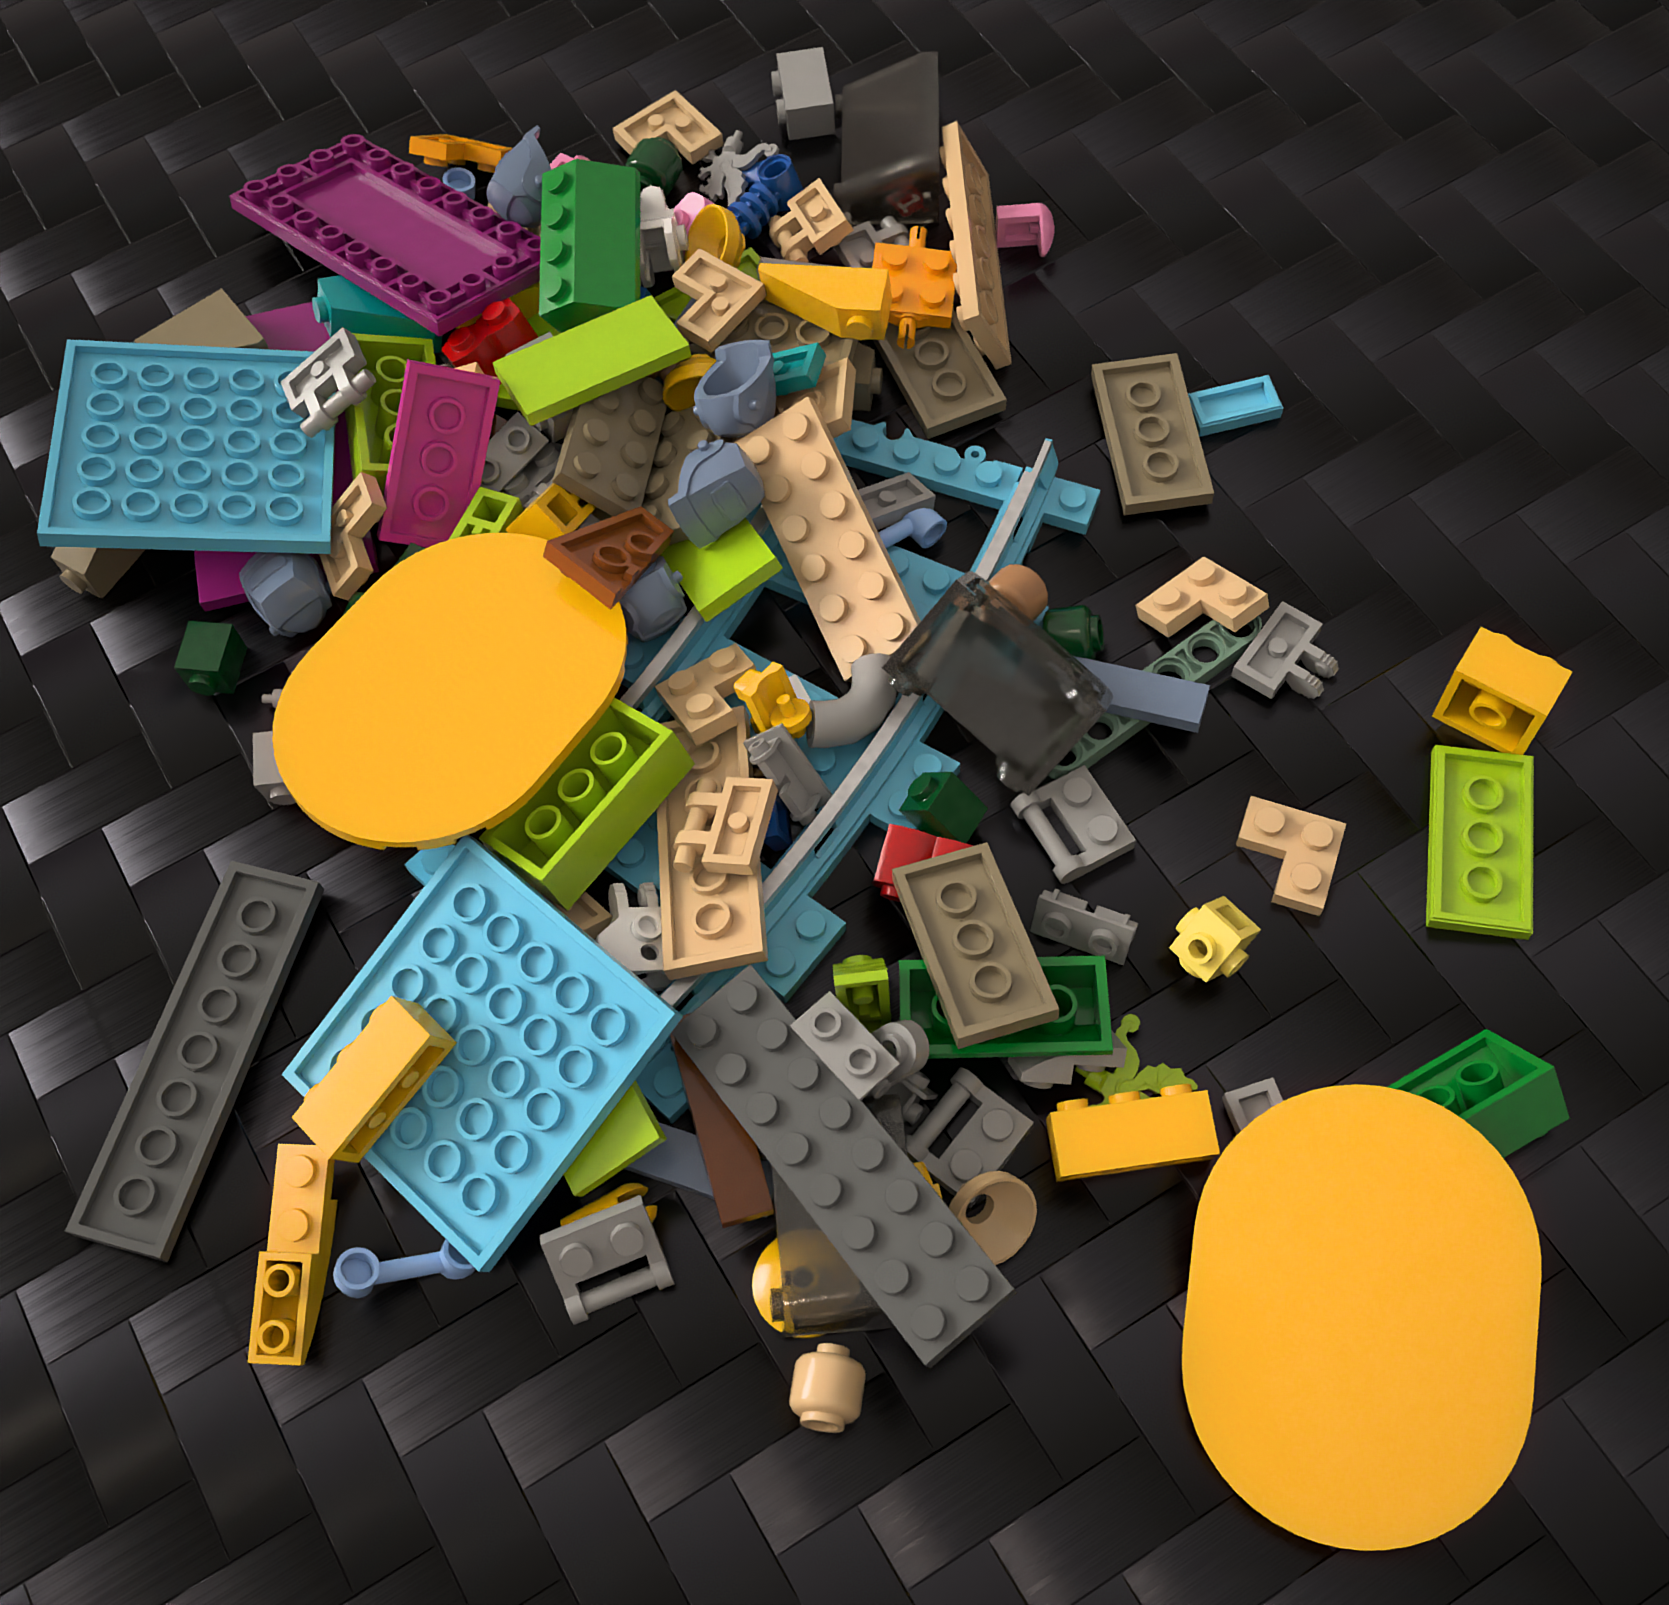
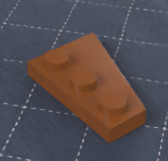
[543,506,674,610]

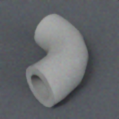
[806,653,898,748]

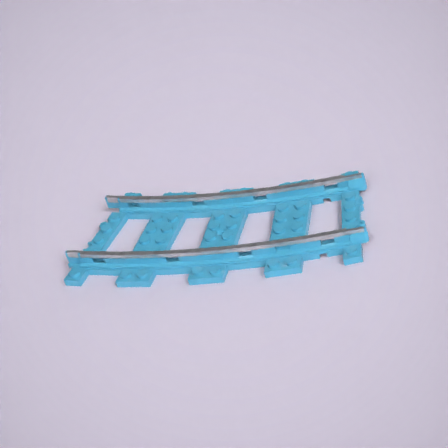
[405,419,1101,1125]

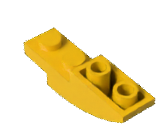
[247,1144,338,1366]

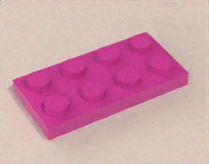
[377,359,500,548]

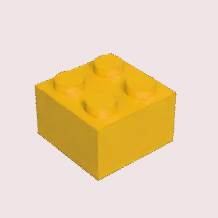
[1432,627,1572,755]

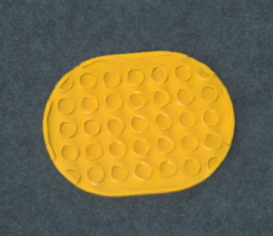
[272,533,628,851]
[1182,1084,1541,1551]

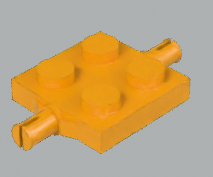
[872,226,957,349]

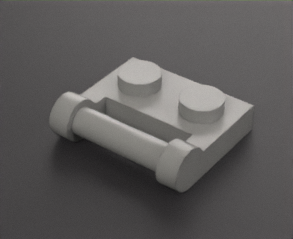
[1011,765,1136,884]
[898,1067,1034,1208]
[539,1195,675,1325]

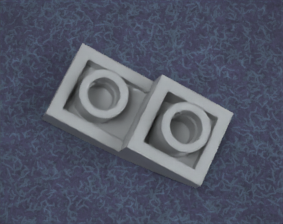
[1008,1030,1127,1089]

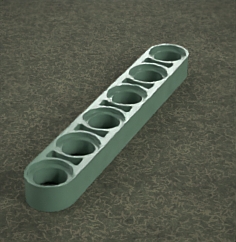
[1041,615,1262,780]

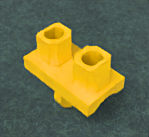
[733,662,813,739]

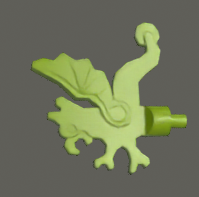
[1074,1014,1198,1107]

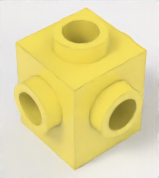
[1169,896,1261,982]

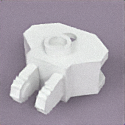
[640,185,689,288]
[595,882,673,992]

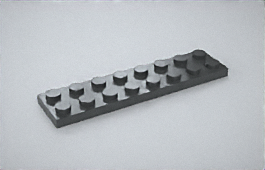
[65,861,325,1262]
[671,964,1018,1368]

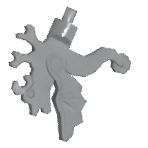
[698,130,779,207]

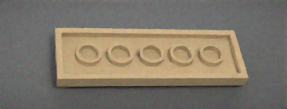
[939,121,1012,369]
[735,396,929,682]
[657,705,768,980]

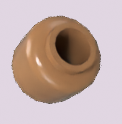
[979,564,1048,633]

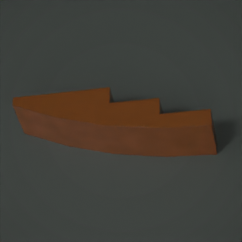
[669,1013,774,1228]

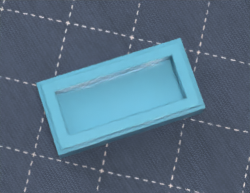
[1188,375,1283,437]

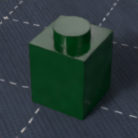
[174,621,248,696]
[899,772,988,844]

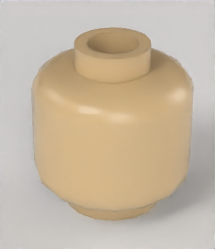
[789,1343,866,1433]

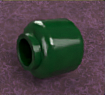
[625,137,683,197]
[1034,605,1104,660]

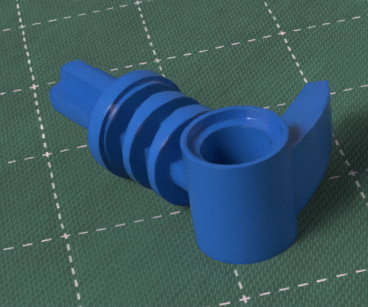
[727,154,803,239]

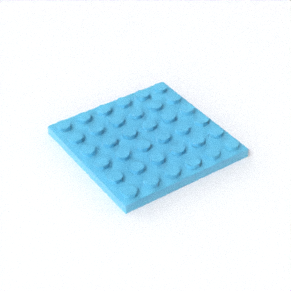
[37,339,337,554]
[282,835,683,1272]

